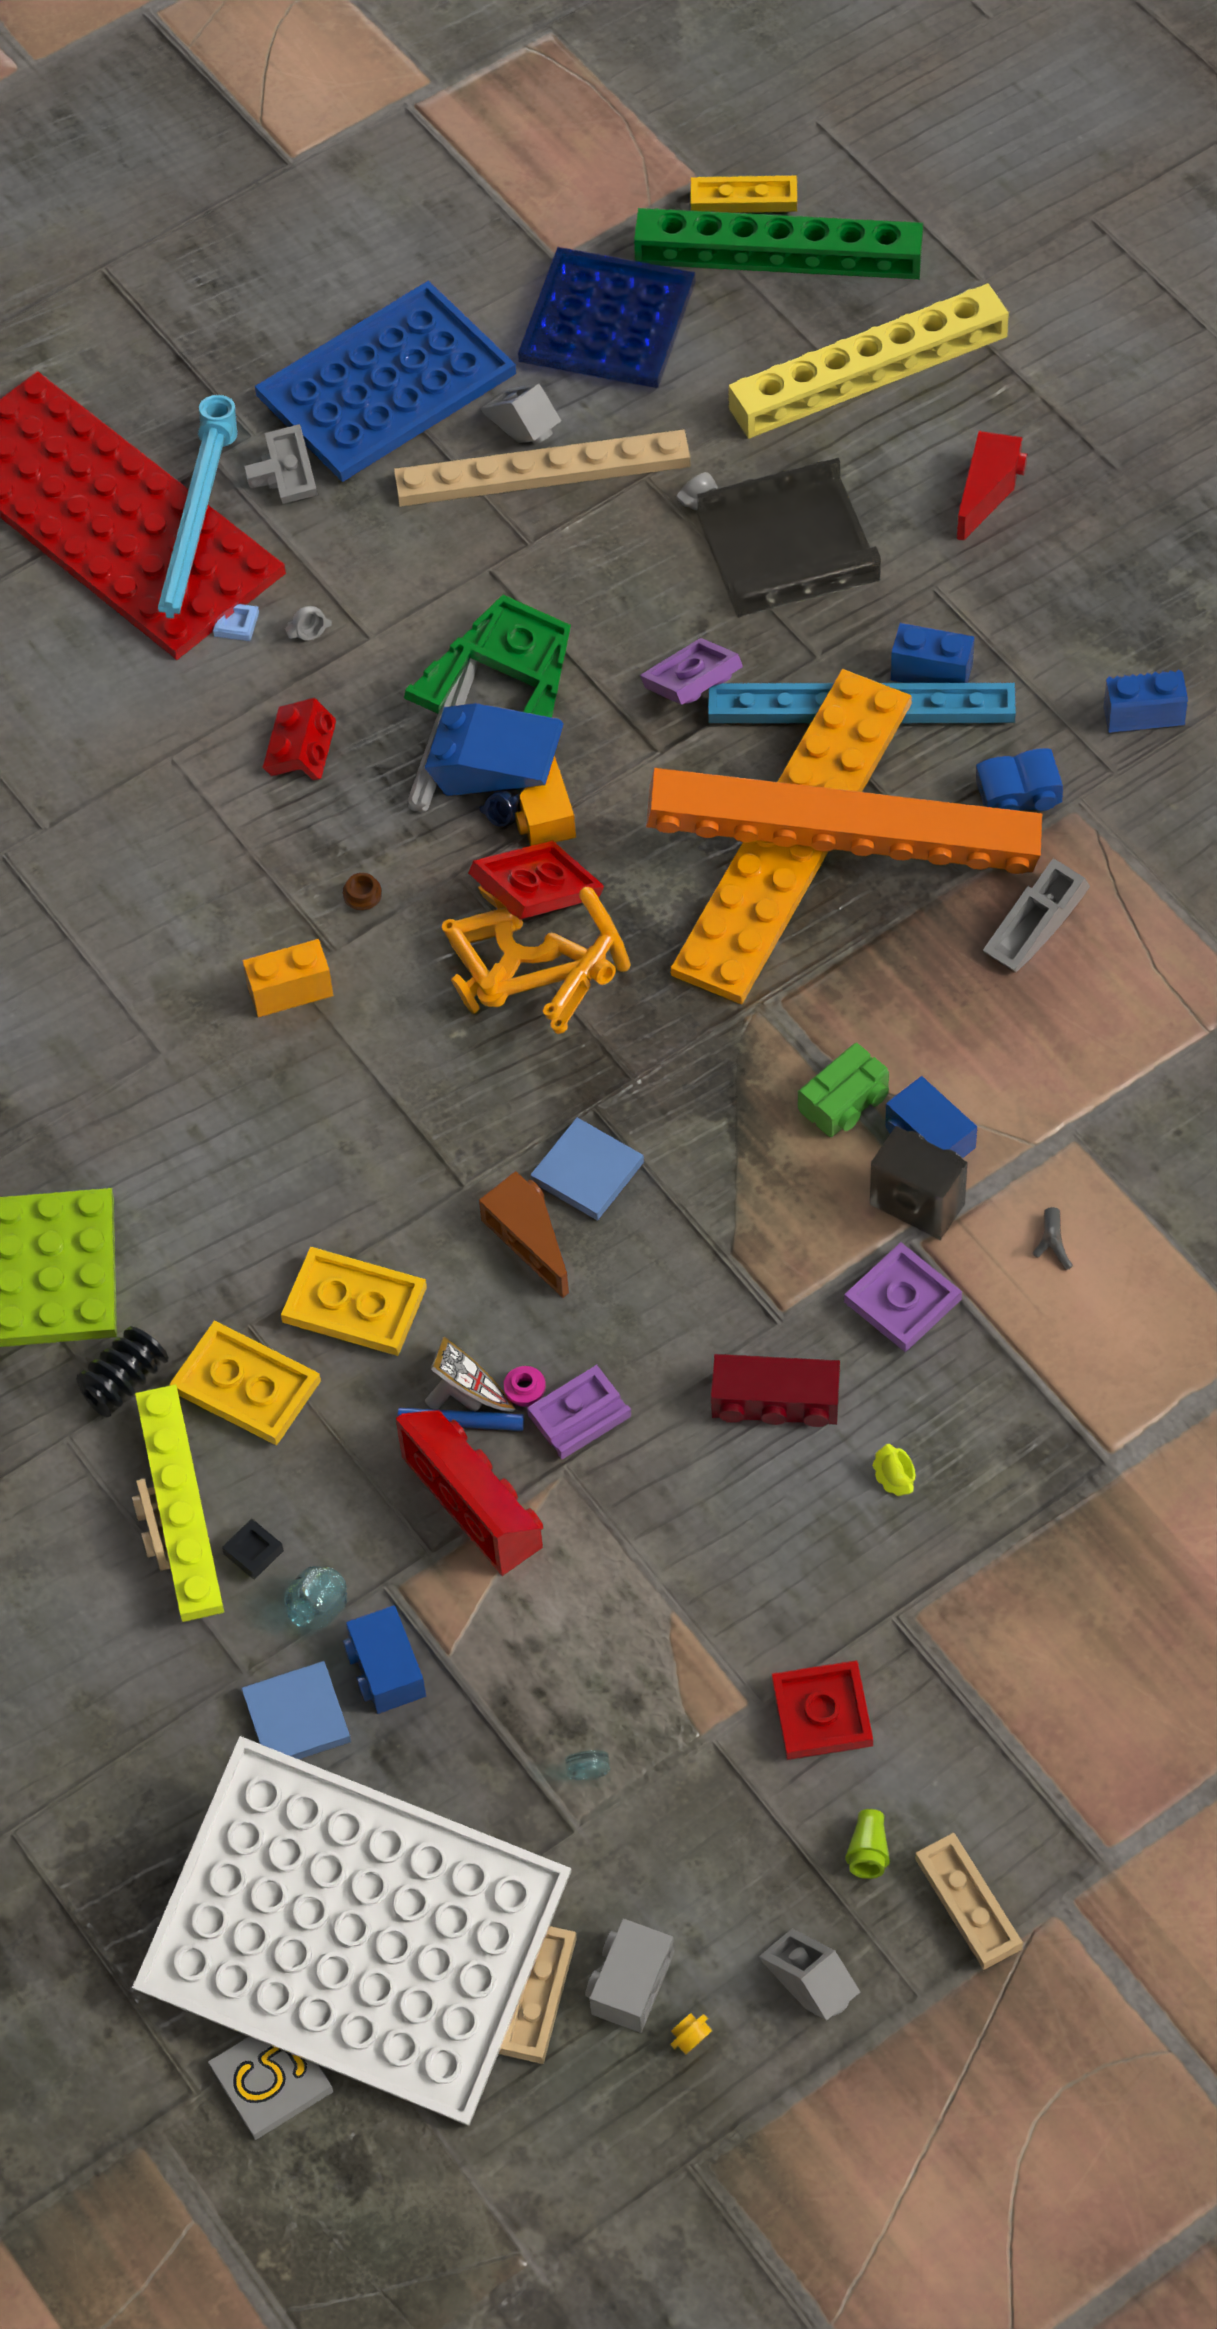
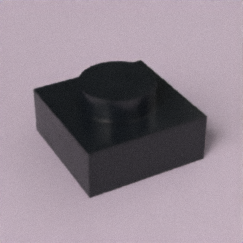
[222,1519,284,1580]

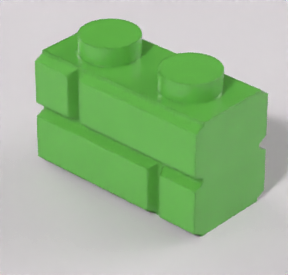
[798,1043,889,1137]

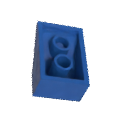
[425,703,564,796]

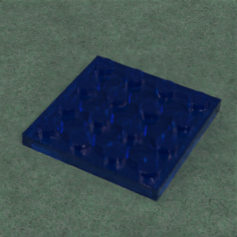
[518,247,696,388]

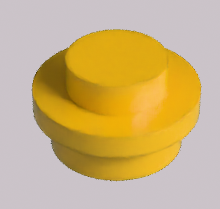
[670,2013,713,2055]

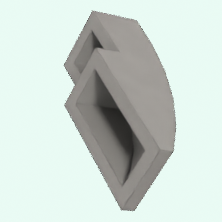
[983,858,1090,972]

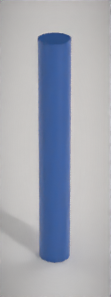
[398,1407,524,1431]

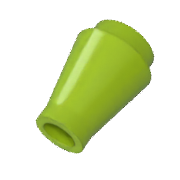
[845,1809,890,1879]

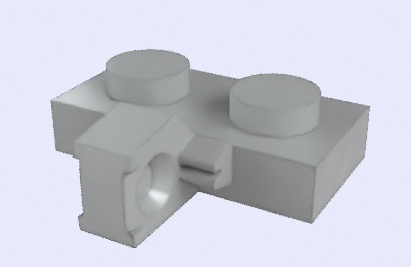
[244,424,318,504]

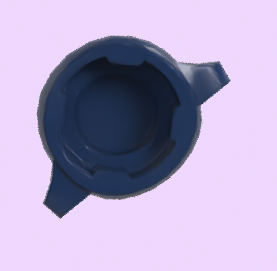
[479,792,521,827]

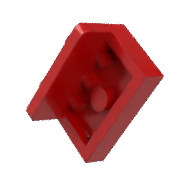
[262,698,336,781]

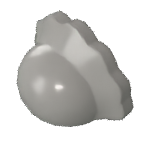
[676,472,718,510]
[285,606,332,640]

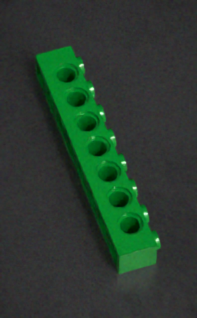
[634,208,923,280]

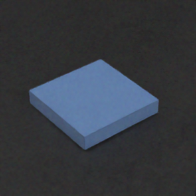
[530,1117,644,1221]
[242,1661,351,1759]

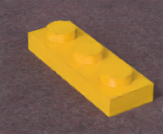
[691,175,797,213]

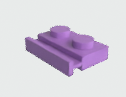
[527,1365,631,1460]

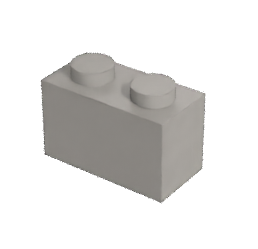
[585,1918,674,2033]

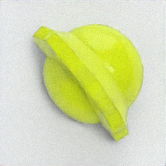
[872,1444,916,1496]

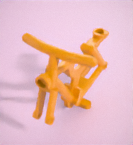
[442,885,630,1034]

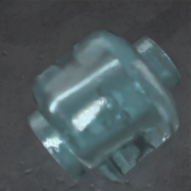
[284,1566,348,1630]

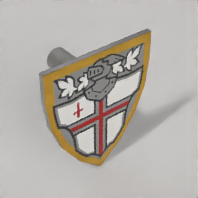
[425,1337,515,1412]

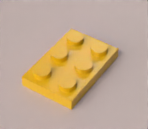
[281,1246,427,1356]
[169,1320,321,1446]

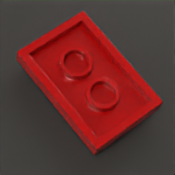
[468,841,604,919]

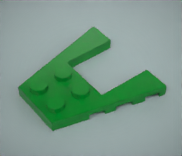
[404,594,571,718]

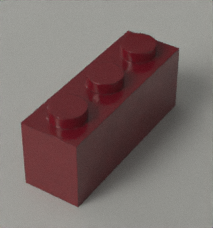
[711,1354,840,1427]

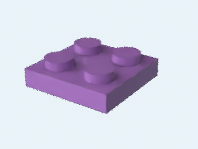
[640,638,743,705]
[844,1242,962,1352]

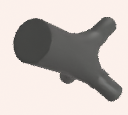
[1033,1207,1073,1270]

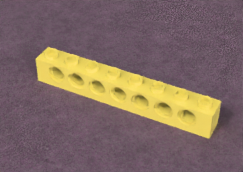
[729,283,1009,439]

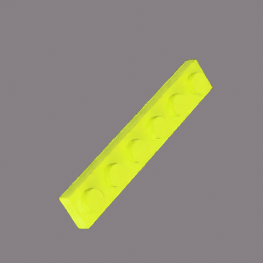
[135,1384,225,1622]

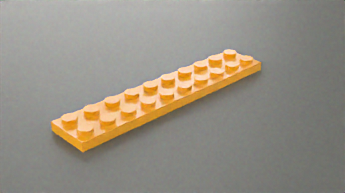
[671,669,912,1005]

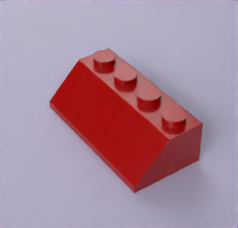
[395,1410,544,1576]

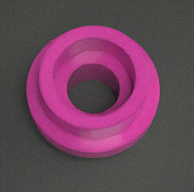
[504,1366,546,1407]

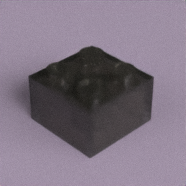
[870,1126,968,1241]

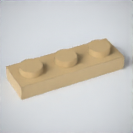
[915,1833,1023,1970]
[499,1926,577,2064]

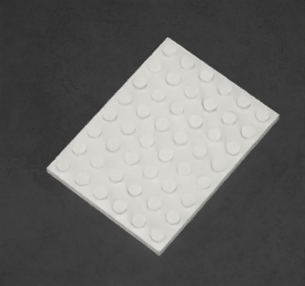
[132,1736,572,2126]

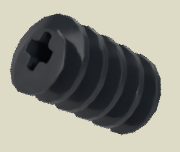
[76,1326,169,1418]

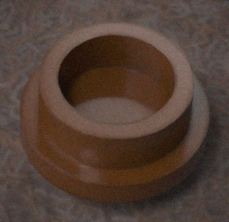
[343,873,382,910]

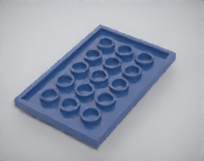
[255,280,516,482]

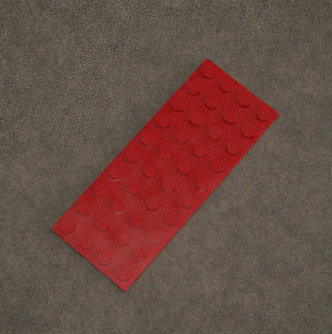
[0,371,286,660]

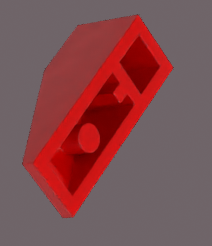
[957,431,1028,541]

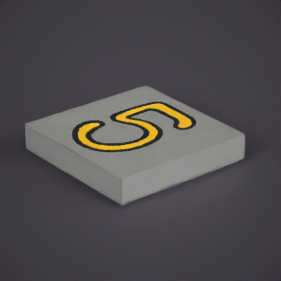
[208,2037,333,2140]

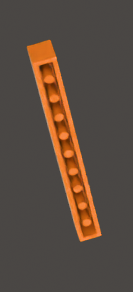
[646,768,1042,874]

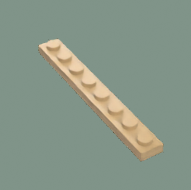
[394,429,691,506]

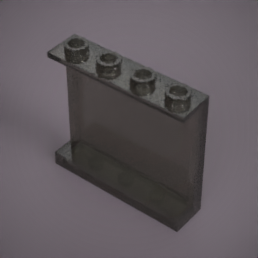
[697,458,881,618]

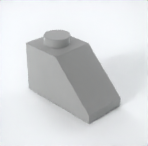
[480,383,561,444]
[759,1928,860,2021]

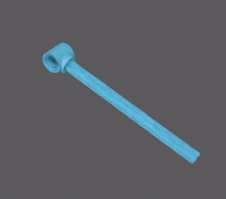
[158,395,237,618]

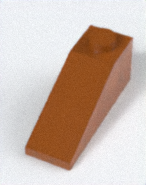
[479,1171,569,1298]

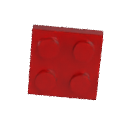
[772,1660,873,1760]

